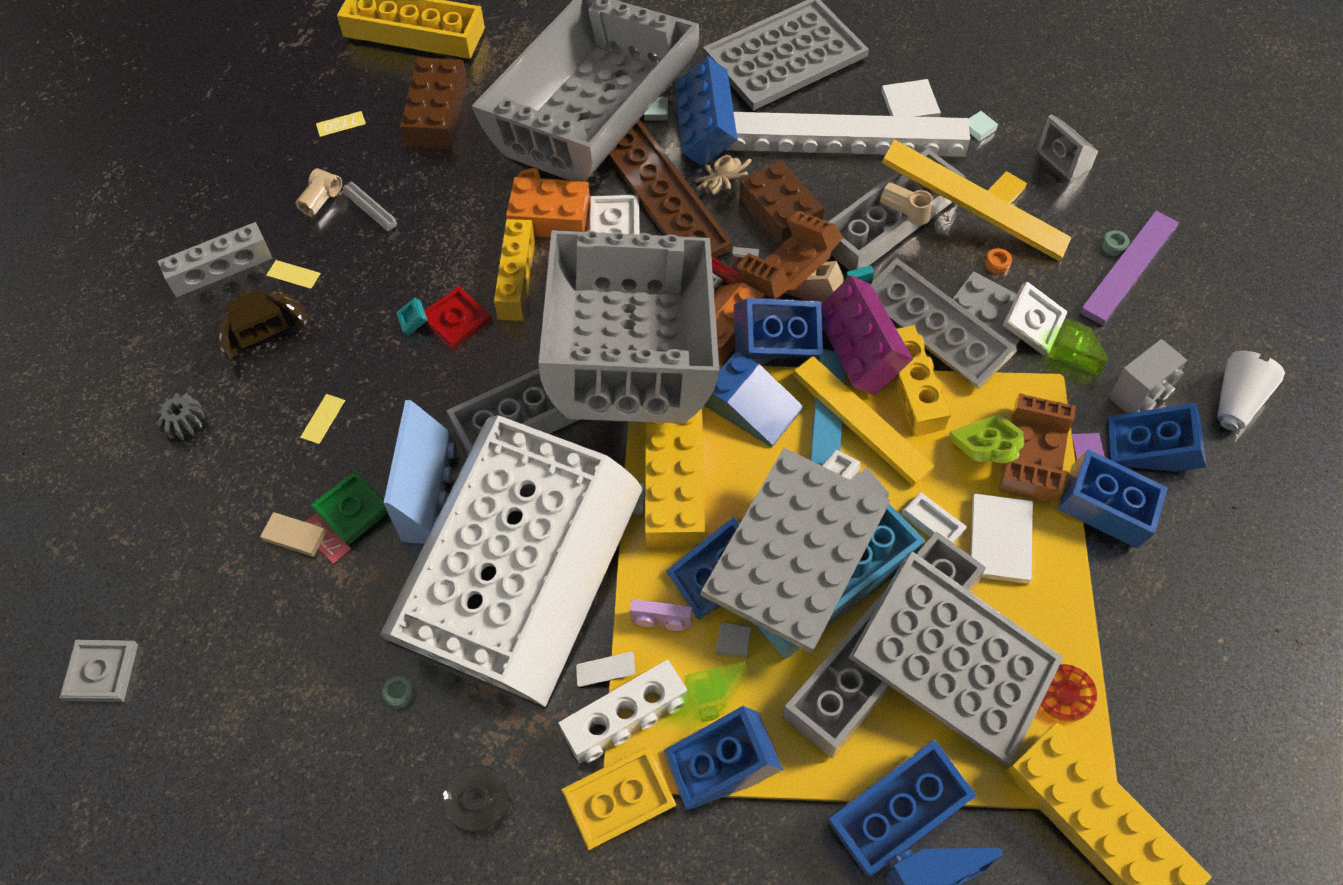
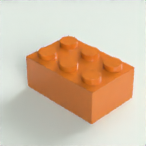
[506,177,590,238]

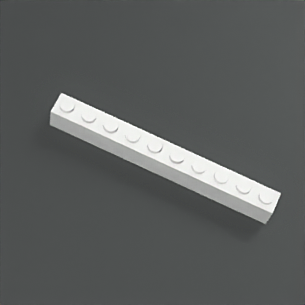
[726,112,970,157]

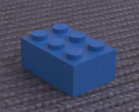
[734,298,823,360]
[1057,449,1168,549]

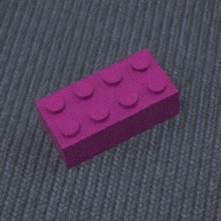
[821,275,913,395]

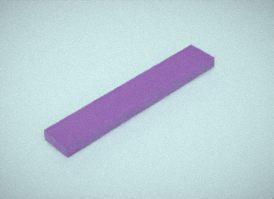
[1080,211,1179,326]

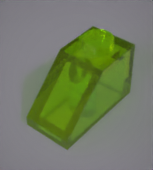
[1048,318,1109,376]
[684,661,747,722]

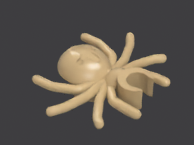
[695,155,751,195]

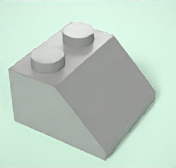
[1037,114,1098,181]

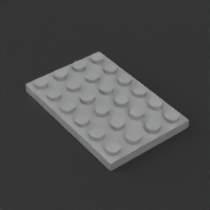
[703,0,869,111]
[701,448,891,654]
[849,551,1063,766]

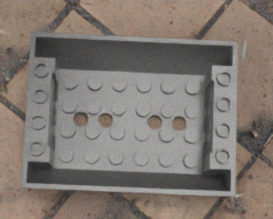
[472,0,699,182]
[539,230,719,423]

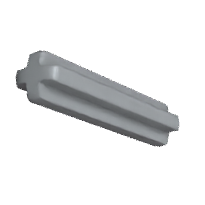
[343,182,397,231]

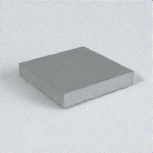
[59,640,138,702]

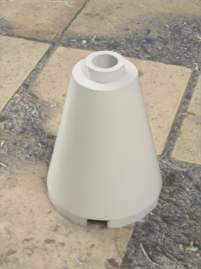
[1217,351,1285,431]

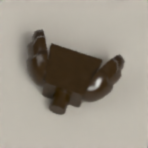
[214,289,308,359]

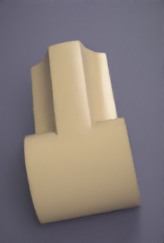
[295,168,342,217]
[880,183,933,225]

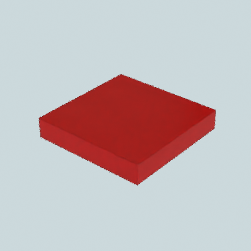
[424,286,493,351]

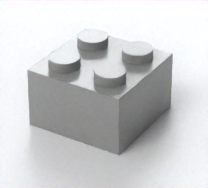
[1108,339,1188,413]

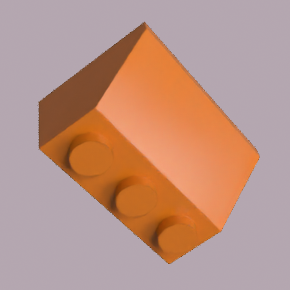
[714,282,765,365]

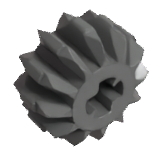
[153,393,205,440]

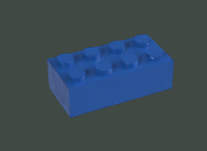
[674,56,738,166]
[826,740,977,876]

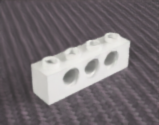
[558,660,688,764]

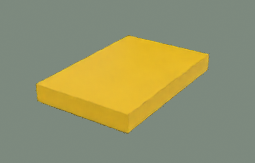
[561,746,677,850]

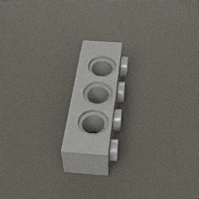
[158,222,273,297]

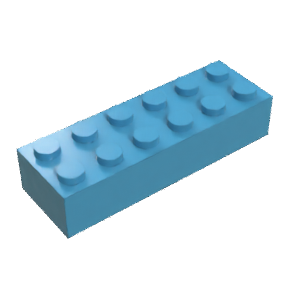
[755,504,925,660]

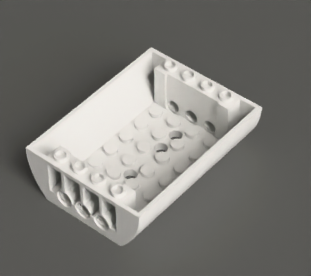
[380,415,642,707]

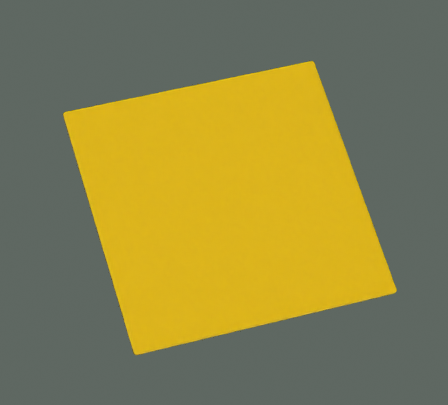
[604,365,1117,810]

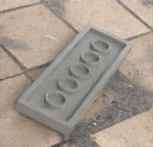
[871,258,1017,390]

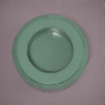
[1101,230,1130,256]
[382,676,414,709]

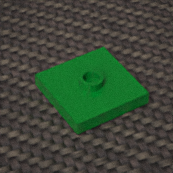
[310,470,388,546]

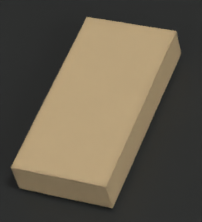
[260,512,327,557]

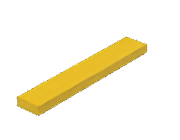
[793,356,934,487]

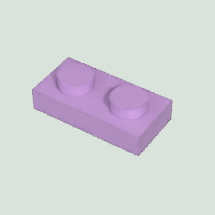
[630,599,692,631]

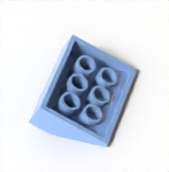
[384,400,457,544]

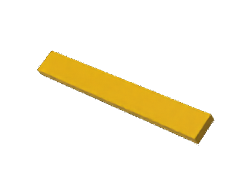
[881,139,1071,261]

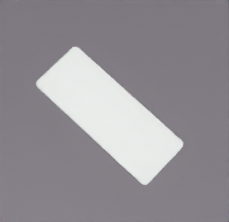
[576,652,635,687]

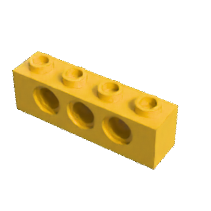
[494,219,535,321]
[892,325,951,436]

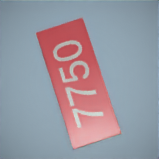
[306,514,351,564]

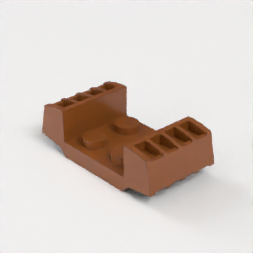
[737,211,843,299]
[999,393,1076,504]

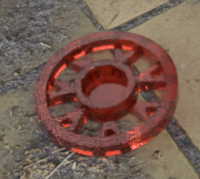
[1040,664,1097,721]

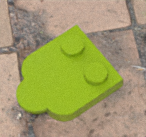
[949,413,1024,463]

